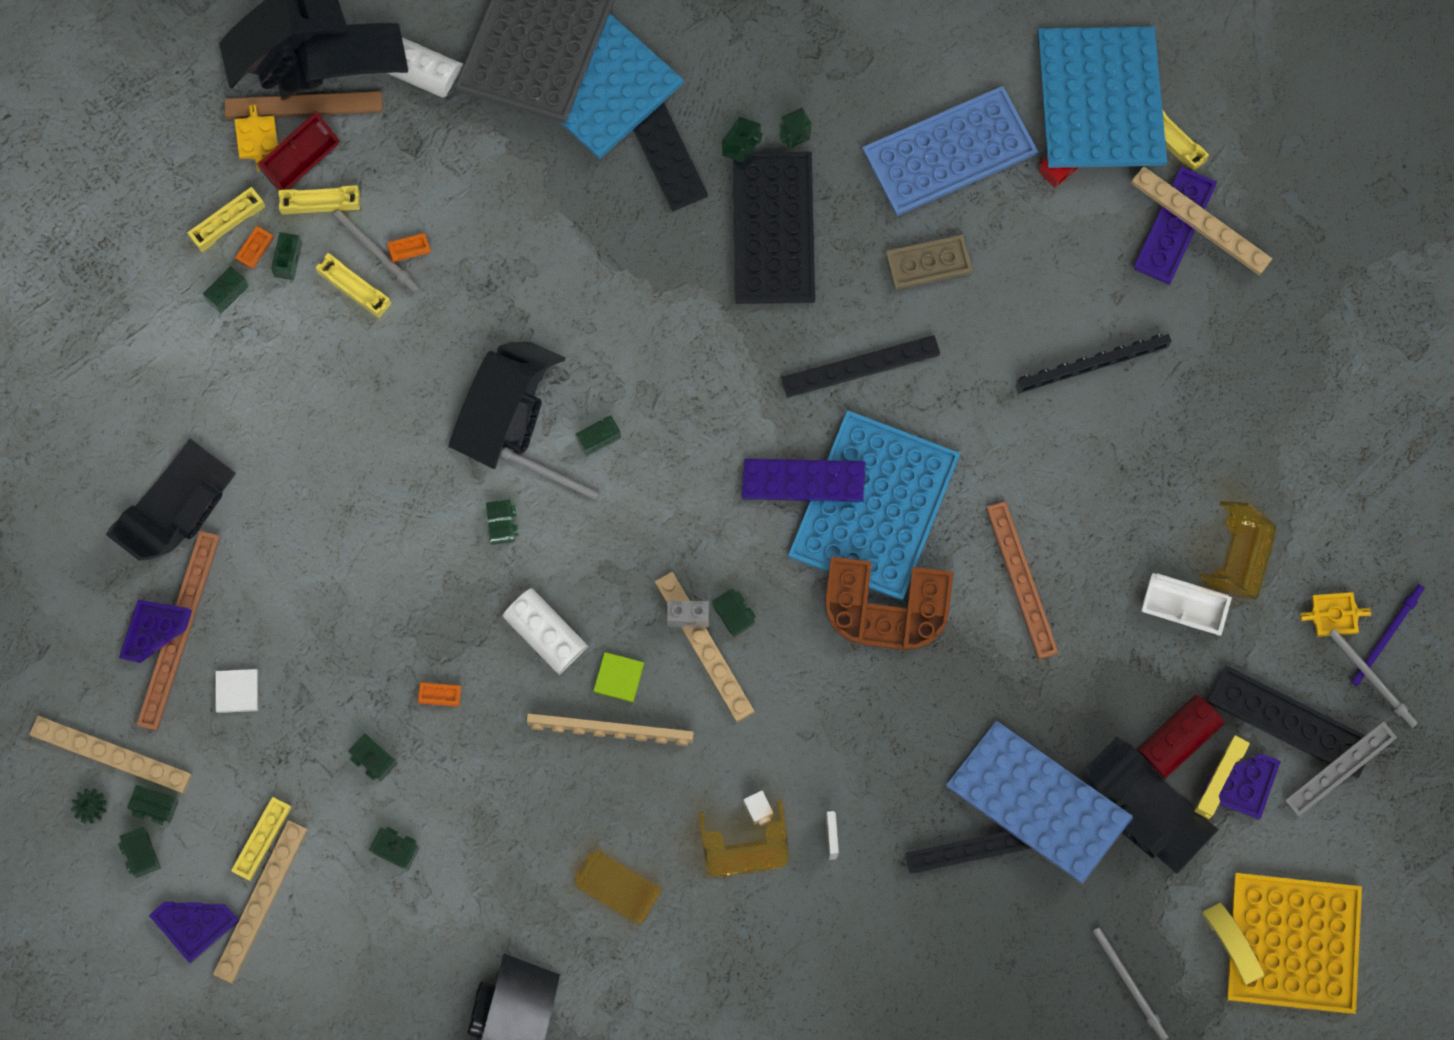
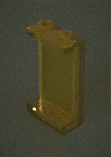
[574,849,663,927]

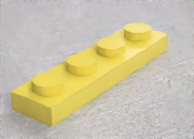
[231,797,292,882]

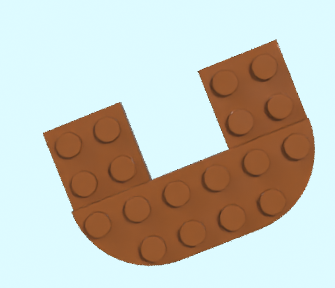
[825,557,953,650]

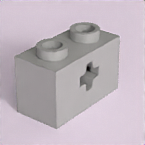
[667,601,709,627]

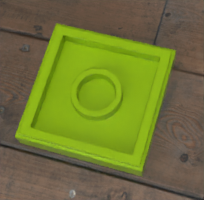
[594,652,644,703]

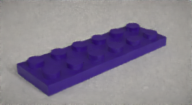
[1133,166,1217,285]
[742,459,866,502]

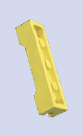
[1162,110,1209,172]
[279,185,360,215]
[187,187,265,253]
[315,253,391,319]
[1195,735,1250,819]

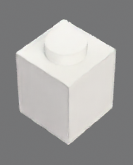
[743,791,773,826]

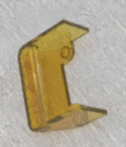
[1200,501,1276,599]
[698,800,789,878]

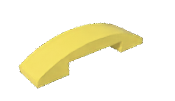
[1202,902,1264,986]

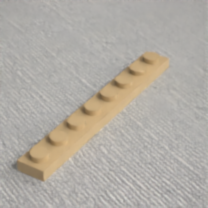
[1131,167,1273,276]
[655,572,755,723]
[527,714,694,746]
[29,716,192,794]
[213,820,308,984]

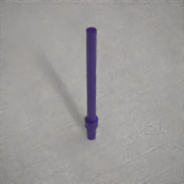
[1351,584,1425,686]

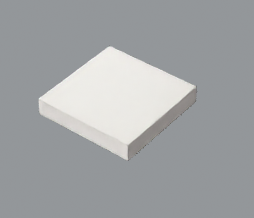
[216,669,259,713]
[825,811,839,860]

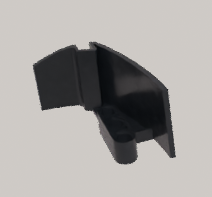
[219,0,349,89]
[278,23,409,100]
[448,342,566,469]
[106,439,236,561]
[1086,737,1218,874]
[468,953,560,1040]

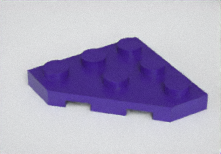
[119,599,192,663]
[1200,754,1281,820]
[149,901,239,964]

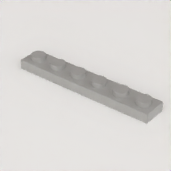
[1285,721,1397,817]

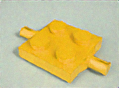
[234,105,278,171]
[1300,592,1371,637]

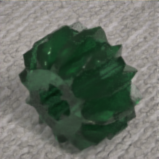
[71,788,108,824]

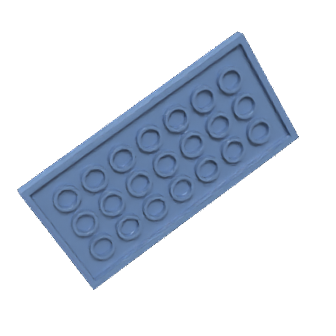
[862,86,1038,217]
[946,721,1132,884]

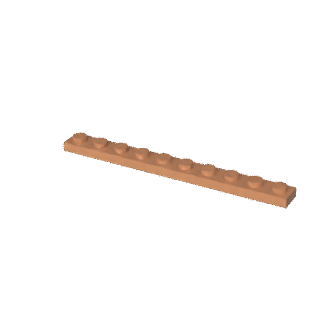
[136,531,220,732]

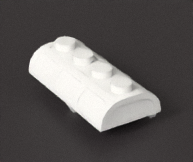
[388,37,464,98]
[1141,573,1232,636]
[503,588,589,675]

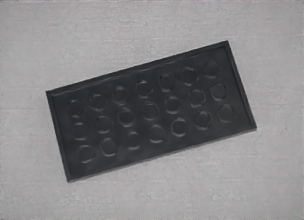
[733,152,815,304]

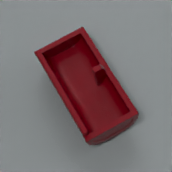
[257,111,340,190]
[1136,694,1224,779]

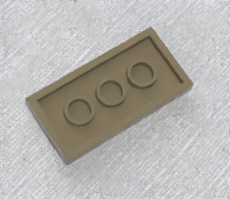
[886,235,973,290]

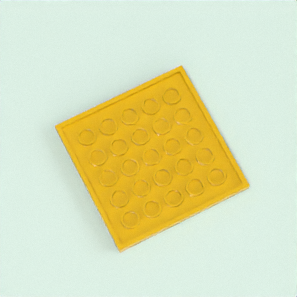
[1227,873,1362,1014]

